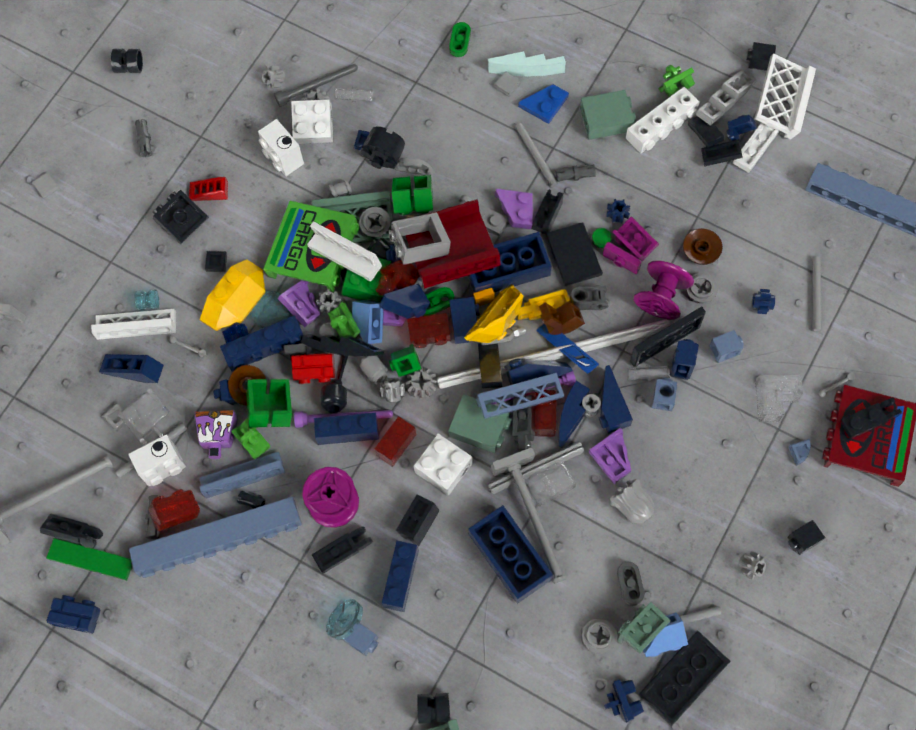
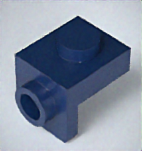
[726,115,757,142]

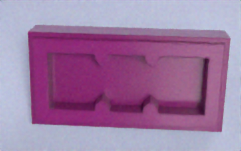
[603,242,642,274]

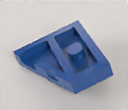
[518,84,569,124]

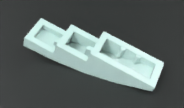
[488,51,566,77]

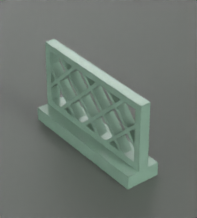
[312,191,393,244]

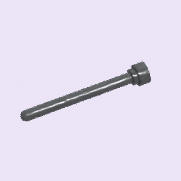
[274,64,358,107]

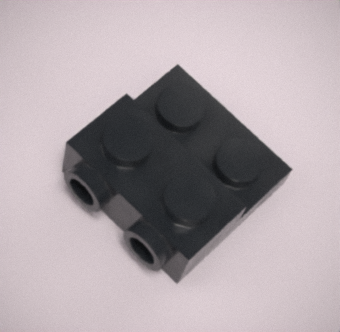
[153,190,209,244]

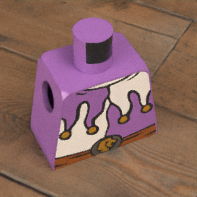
[195,410,238,459]

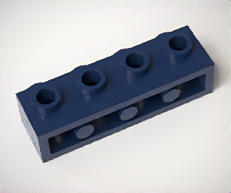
[220,315,303,372]

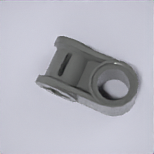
[570,285,608,310]

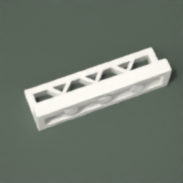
[307,221,382,281]
[91,309,176,340]

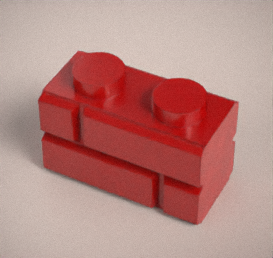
[291,353,335,384]

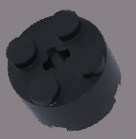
[360,126,405,169]

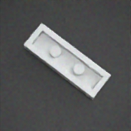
[733,122,780,173]

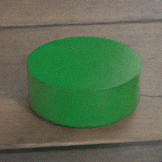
[592,228,612,248]

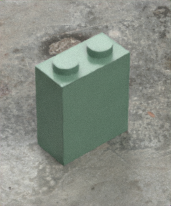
[580,90,636,140]
[448,394,512,453]

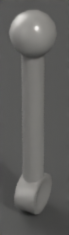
[169,336,207,358]
[818,373,855,397]

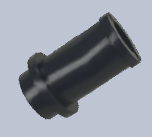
[237,491,266,509]

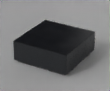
[205,251,227,272]

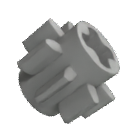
[262,65,285,88]
[316,289,341,313]
[380,378,405,402]
[739,551,766,580]

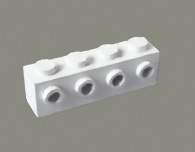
[626,87,700,154]

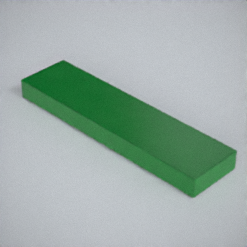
[46,538,133,581]

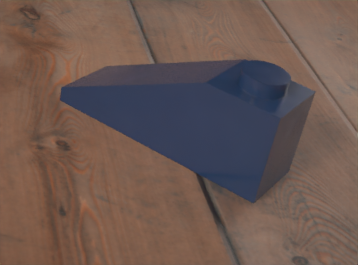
[99,354,164,383]
[504,359,573,385]
[599,365,633,434]

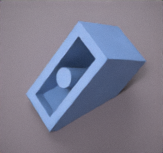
[352,300,384,344]

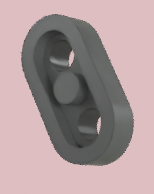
[617,562,645,606]

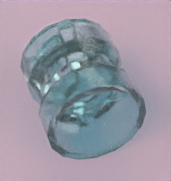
[135,289,159,310]

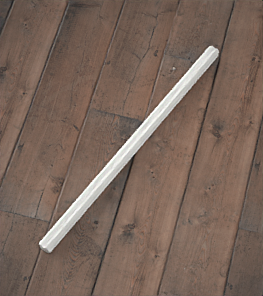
[437,319,670,389]

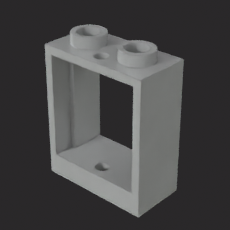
[389,213,451,265]

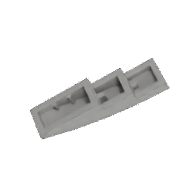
[696,70,757,125]

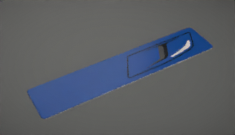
[536,324,599,374]

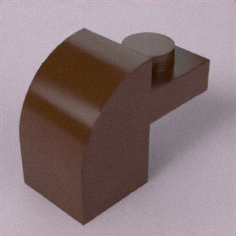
[539,301,585,335]

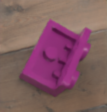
[612,216,659,261]

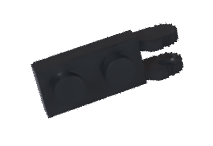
[840,398,902,439]
[40,514,103,549]
[312,526,373,574]

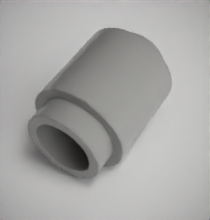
[360,356,388,384]

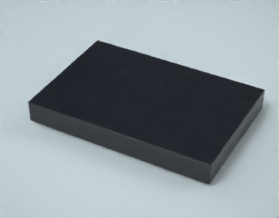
[546,222,603,286]

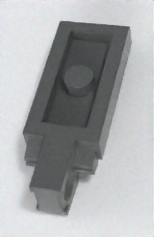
[513,395,535,451]

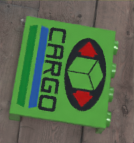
[263,201,359,293]

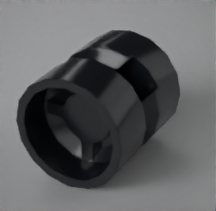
[111,49,143,73]
[417,693,450,724]

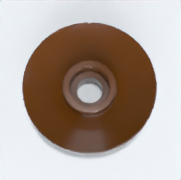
[683,228,723,265]
[228,365,267,406]

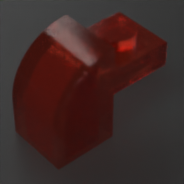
[376,260,420,295]

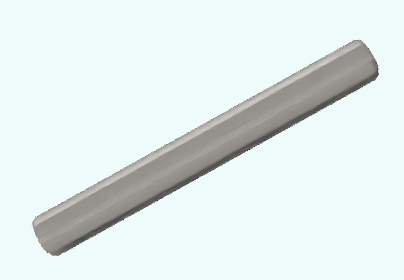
[488,442,584,494]

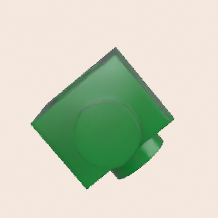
[389,344,422,377]

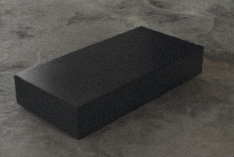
[688,116,724,148]
[701,139,743,167]

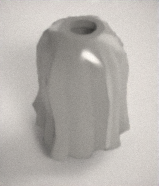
[610,479,655,524]

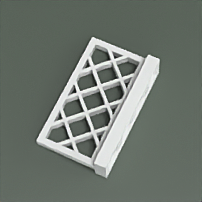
[754,54,816,140]

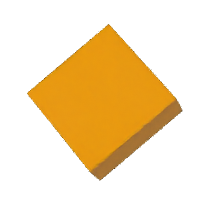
[473,288,494,306]

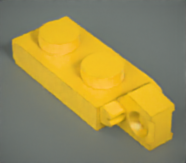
[517,289,571,320]

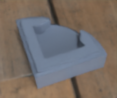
[789,439,811,466]

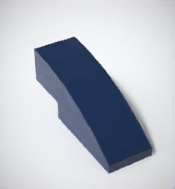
[559,380,590,448]

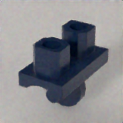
[604,679,644,723]

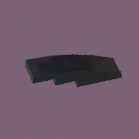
[301,335,384,356]

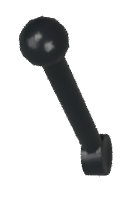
[334,355,348,385]

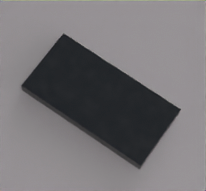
[630,306,706,367]
[638,630,731,726]

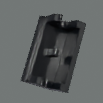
[531,189,564,234]
[396,494,440,546]

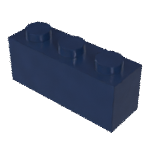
[314,413,379,445]
[382,541,419,612]

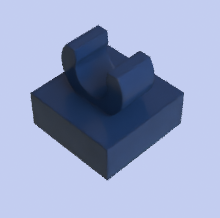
[213,379,237,405]

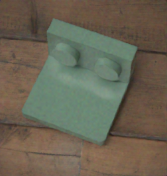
[618,602,671,654]

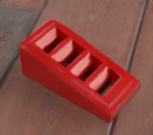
[189,177,228,201]

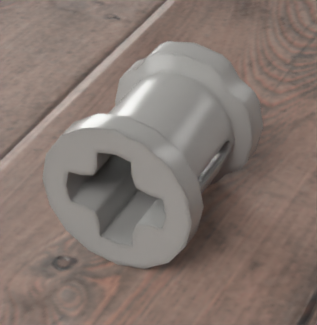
[329,179,353,198]
[581,394,601,418]

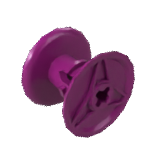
[633,261,694,320]
[302,467,359,528]

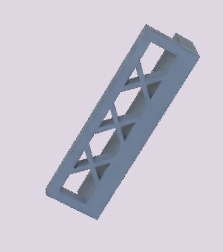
[476,373,564,419]
[199,452,286,499]

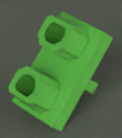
[658,65,695,97]
[328,302,360,338]
[231,418,271,460]

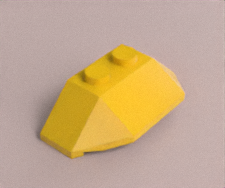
[199,259,266,331]
[464,284,524,343]

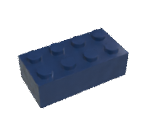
[468,232,552,293]
[468,505,553,604]

